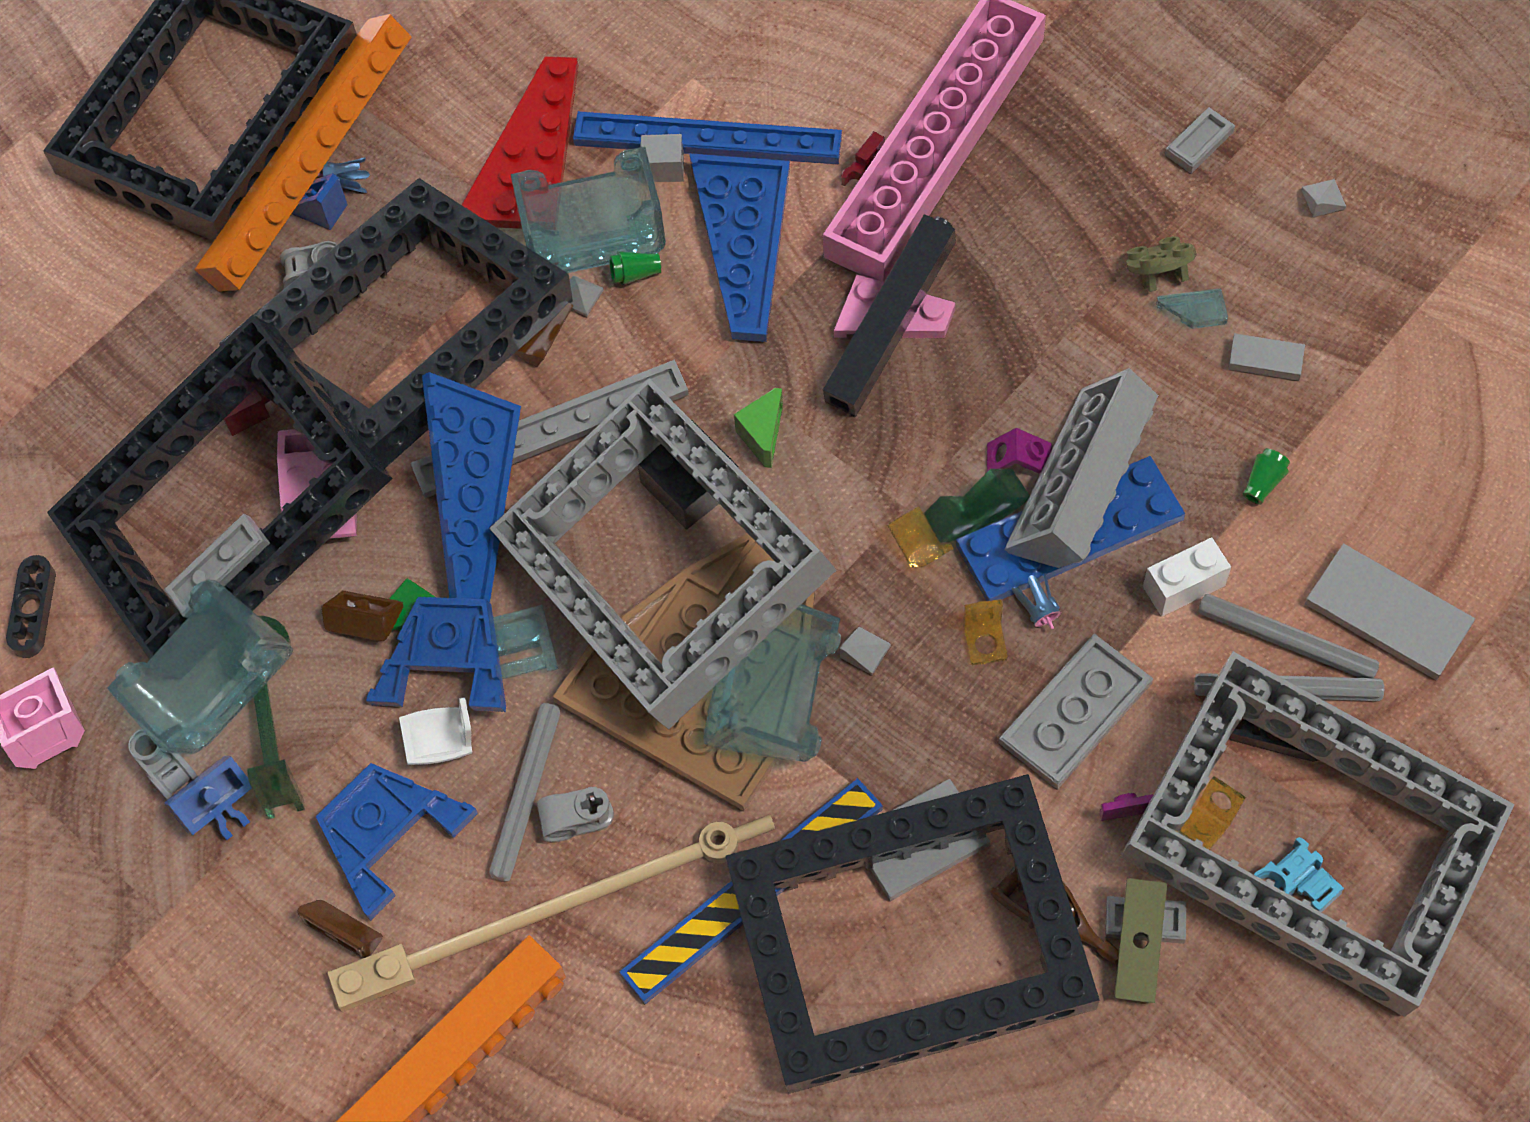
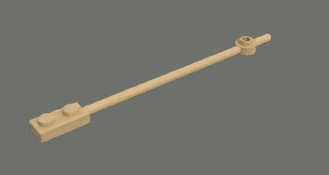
[327,815,775,1012]

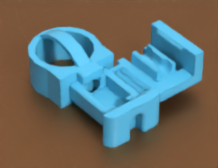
[1254,837,1344,912]

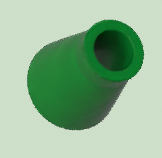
[609,251,661,285]
[1243,448,1290,505]

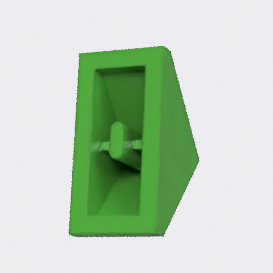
[734,388,783,468]

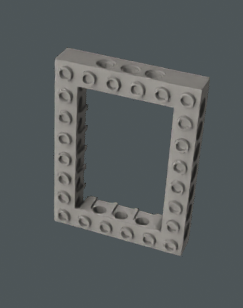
[490,378,837,730]
[1120,651,1515,1017]

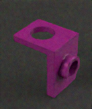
[987,428,1052,476]
[1099,793,1153,821]

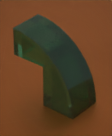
[923,469,1030,543]

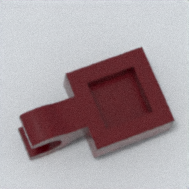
[841,131,885,186]

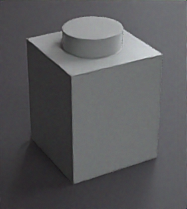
[635,134,684,183]

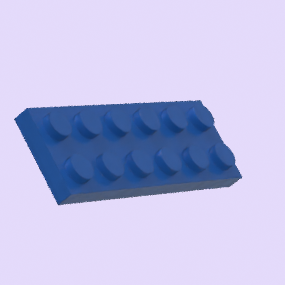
[956,456,1185,605]

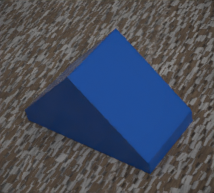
[292,173,348,230]

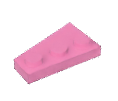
[834,274,956,338]

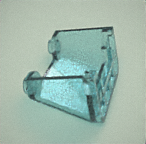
[511,147,666,273]
[107,579,293,754]
[703,604,841,762]

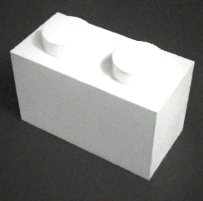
[1143,537,1231,617]

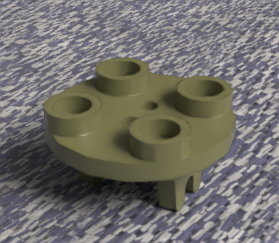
[1126,236,1197,292]

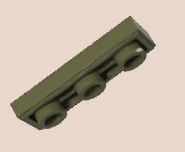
[1114,878,1167,1003]

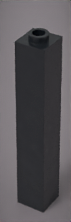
[823,214,956,417]

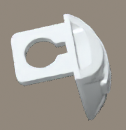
[399,697,472,765]

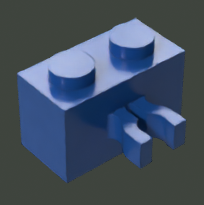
[164,756,255,840]

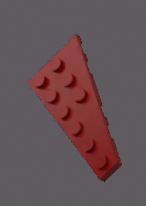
[462,56,579,230]

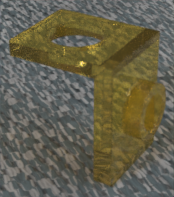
[887,507,953,567]
[963,599,1008,665]
[1179,776,1246,850]

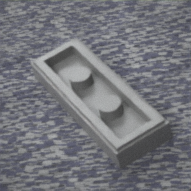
[164,514,270,619]

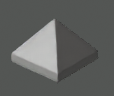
[570,275,604,317]

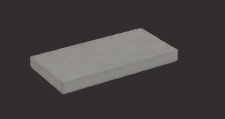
[1305,543,1476,681]
[998,634,1153,790]

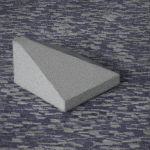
[1301,179,1346,217]
[840,627,891,675]

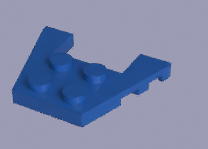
[366,597,506,712]
[316,763,478,921]

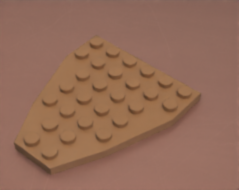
[553,533,815,811]

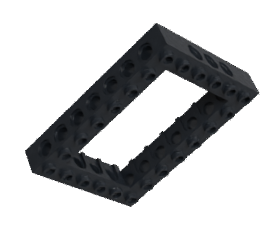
[43,0,357,241]
[219,178,573,468]
[47,314,393,678]
[725,774,1100,1094]

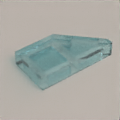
[1156,288,1228,329]

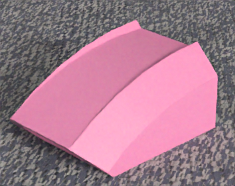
[0,667,85,769]

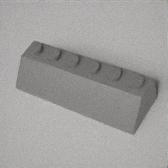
[1005,368,1159,568]

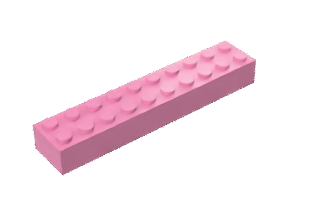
[823,0,1046,282]

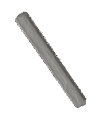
[1198,594,1379,678]
[1194,673,1385,701]
[489,703,560,882]

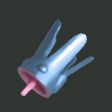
[318,158,370,193]
[1012,574,1061,629]

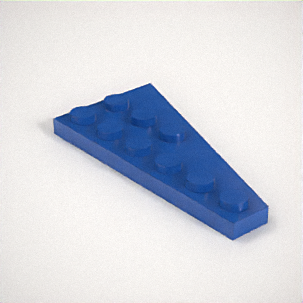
[689,153,790,342]
[422,372,521,602]

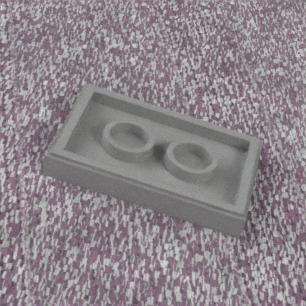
[870,779,990,901]

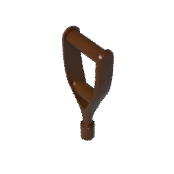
[990,866,1119,965]

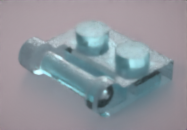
[493,605,558,679]

